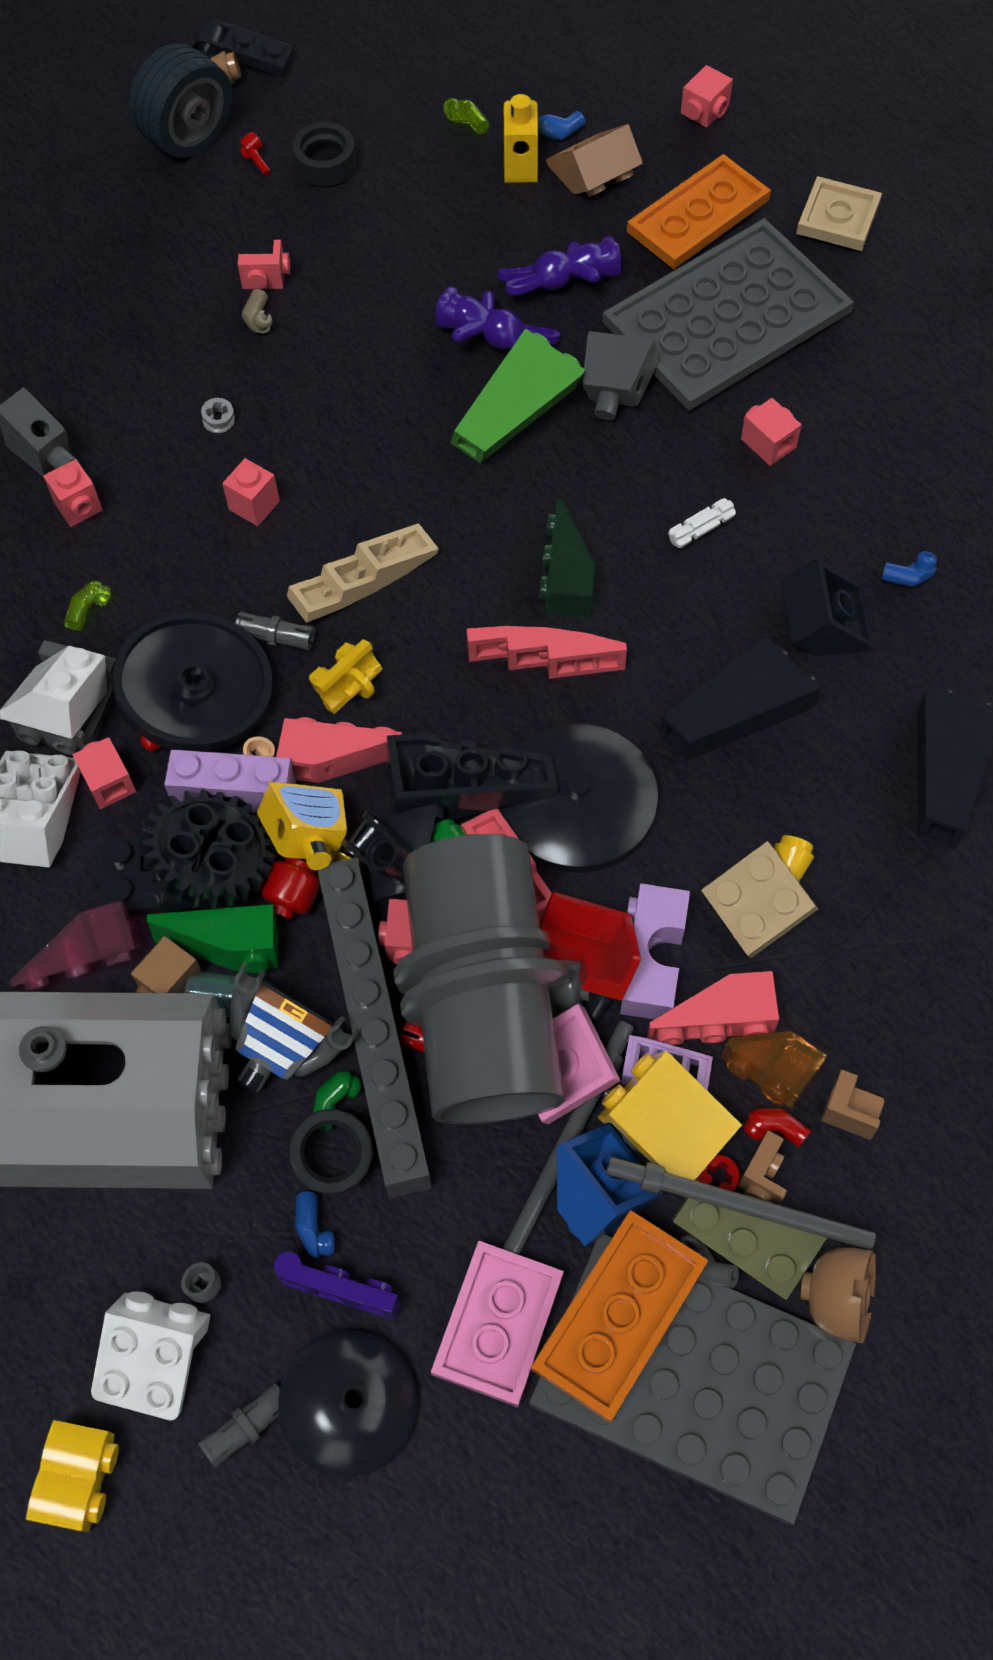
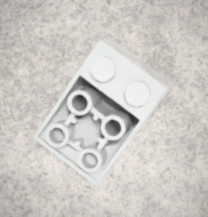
[0,751,81,867]

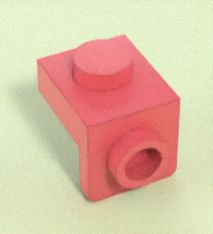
[238,240,290,289]

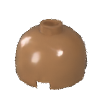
[801,1248,876,1343]

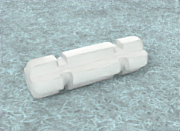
[668,498,736,548]

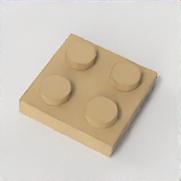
[796,176,882,251]
[701,841,818,958]

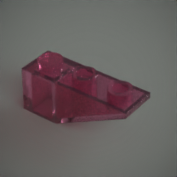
[10,900,139,992]

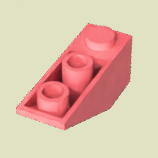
[276,717,402,783]
[647,971,779,1046]

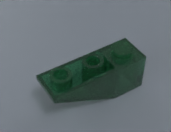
[539,499,595,617]

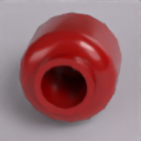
[261,858,321,920]

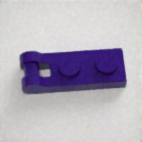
[274,1252,400,1321]

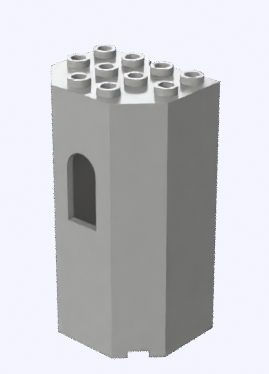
[0,992,232,1189]

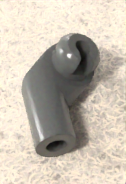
[679,1235,739,1288]

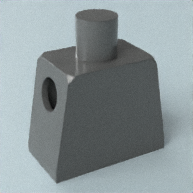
[583,331,660,420]
[0,387,78,476]

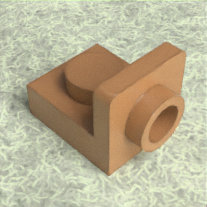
[738,1130,787,1205]

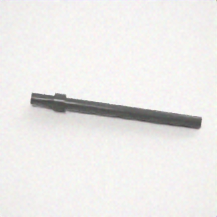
[502,1021,634,1255]
[606,1156,876,1250]

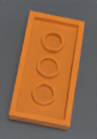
[627,154,771,269]
[531,1210,709,1424]

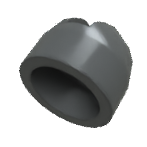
[181,1262,222,1303]

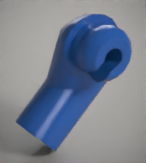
[538,111,585,141]
[881,551,937,587]
[295,1192,335,1258]

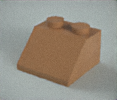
[546,124,643,197]

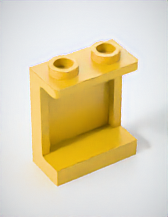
[598,1050,742,1180]

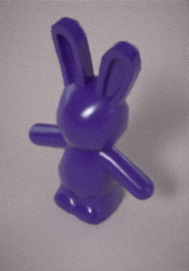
[497,236,621,297]
[435,286,560,350]

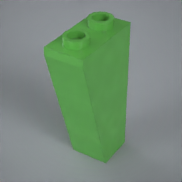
[450,329,585,463]

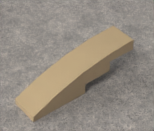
[287,523,439,623]

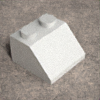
[0,646,107,739]

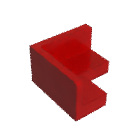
[539,892,641,1001]

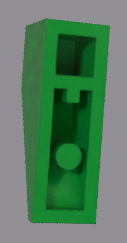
[147,904,279,973]

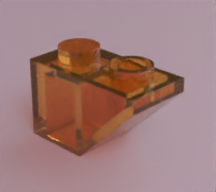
[721,1031,827,1109]

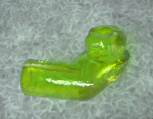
[443,98,490,134]
[64,581,111,631]

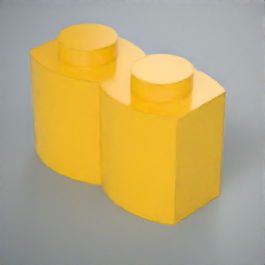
[26,1420,119,1533]

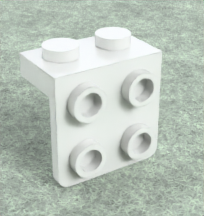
[91,1292,211,1420]

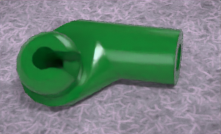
[313,1071,361,1130]

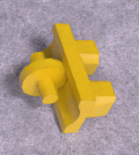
[309,639,383,714]

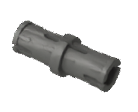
[235,611,315,651]
[198,1383,280,1469]

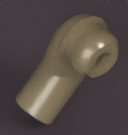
[241,289,272,334]

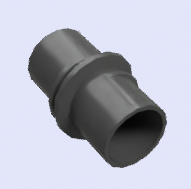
[393,834,569,1125]

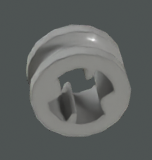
[201,398,235,433]

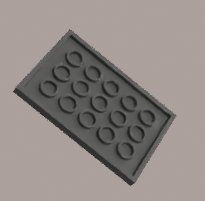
[602,218,854,411]
[529,1235,856,1526]

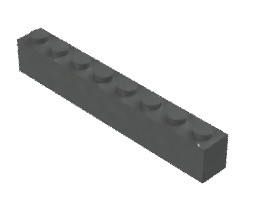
[318,858,432,1199]

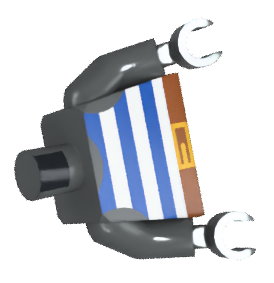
[230,962,359,1092]

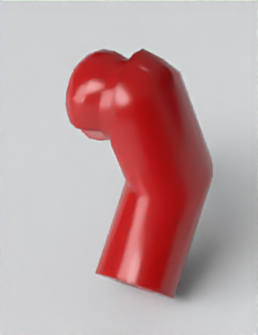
[743,1108,812,1148]

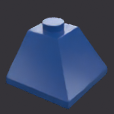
[556,1124,663,1247]

